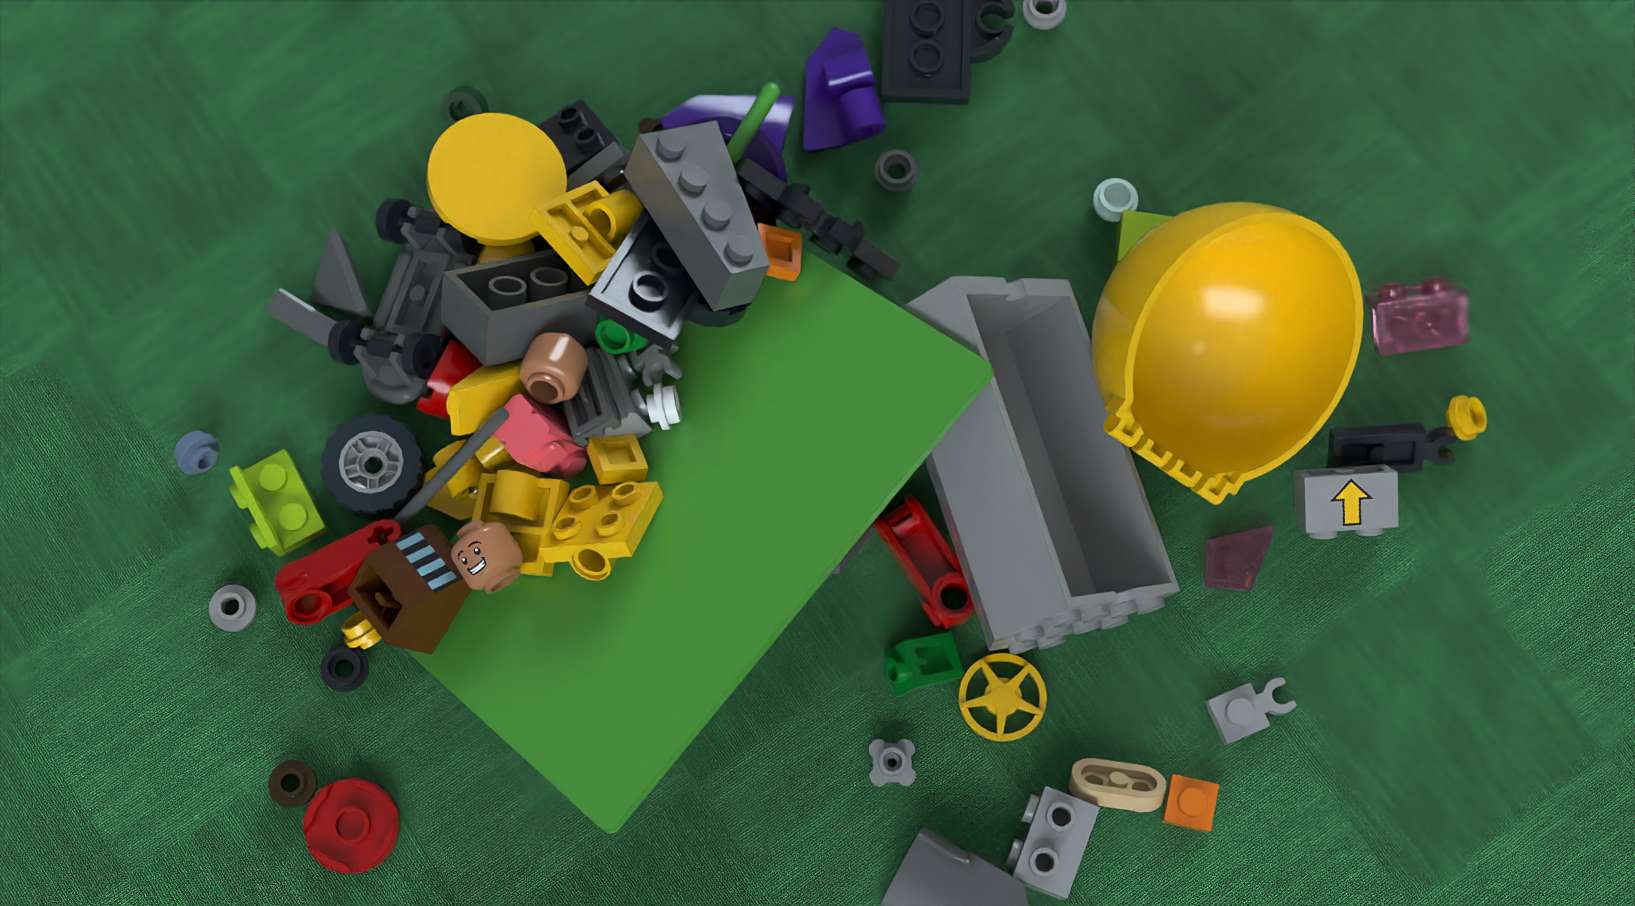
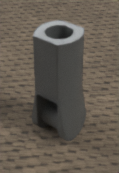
[265,288,337,349]

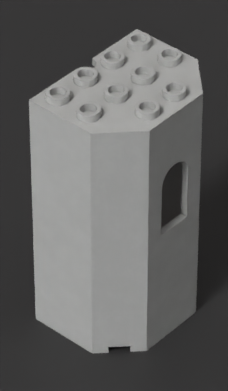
[900,276,1180,655]

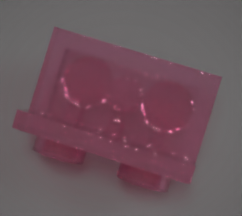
[1364,277,1469,356]

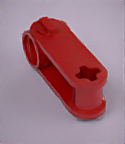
[873,494,975,630]
[274,519,403,625]

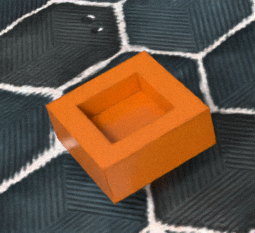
[756,223,802,282]
[1161,774,1219,833]

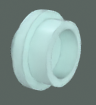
[1093,178,1138,222]

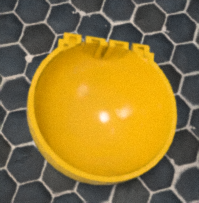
[1091,202,1363,505]

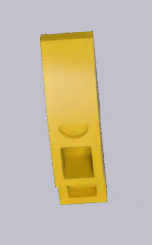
[446,358,549,436]

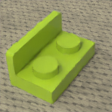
[229,449,329,557]

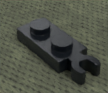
[1327,423,1458,473]

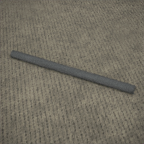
[380,407,510,544]

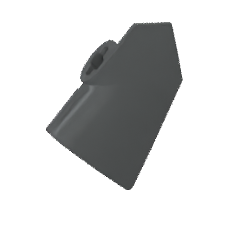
[880,826,1029,906]

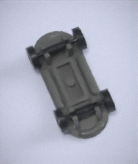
[328,198,484,405]

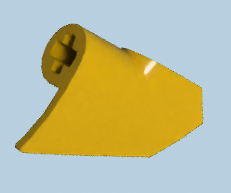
[423,435,545,520]

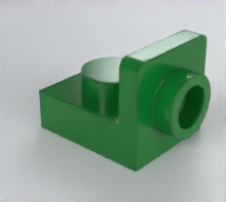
[884,632,965,697]

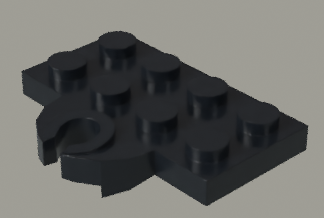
[881,0,1015,105]
[734,158,901,282]
[585,207,752,352]

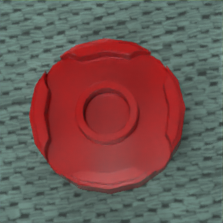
[303,777,401,875]

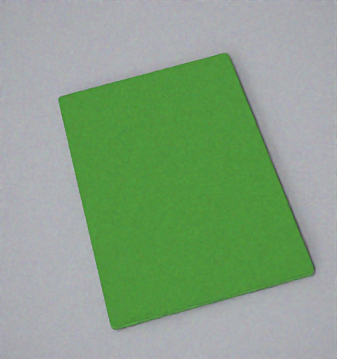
[405,248,994,834]

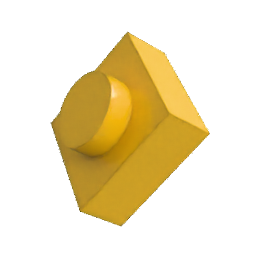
[587,434,649,484]

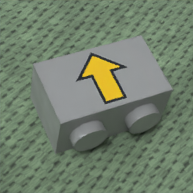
[1293,464,1399,539]

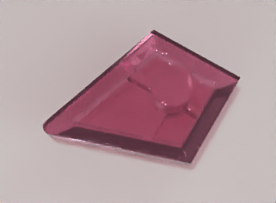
[1204,525,1275,591]

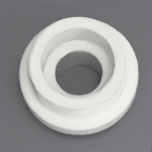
[646,383,682,430]

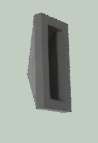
[310,228,374,325]

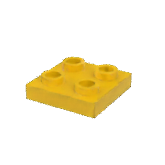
[527,180,643,286]
[472,470,570,577]
[539,481,664,581]

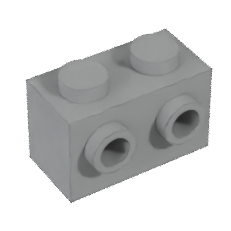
[1005,786,1100,901]

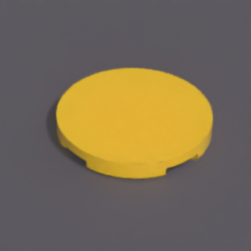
[426,113,567,246]

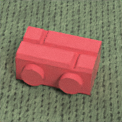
[493,394,589,480]

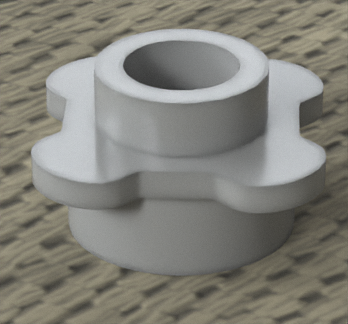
[868,739,916,787]

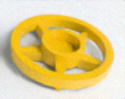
[958,653,1047,742]

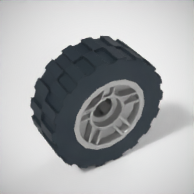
[320,413,428,520]

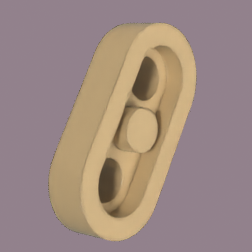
[1069,758,1166,812]

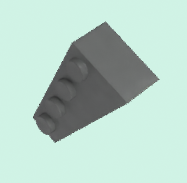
[624,121,770,311]

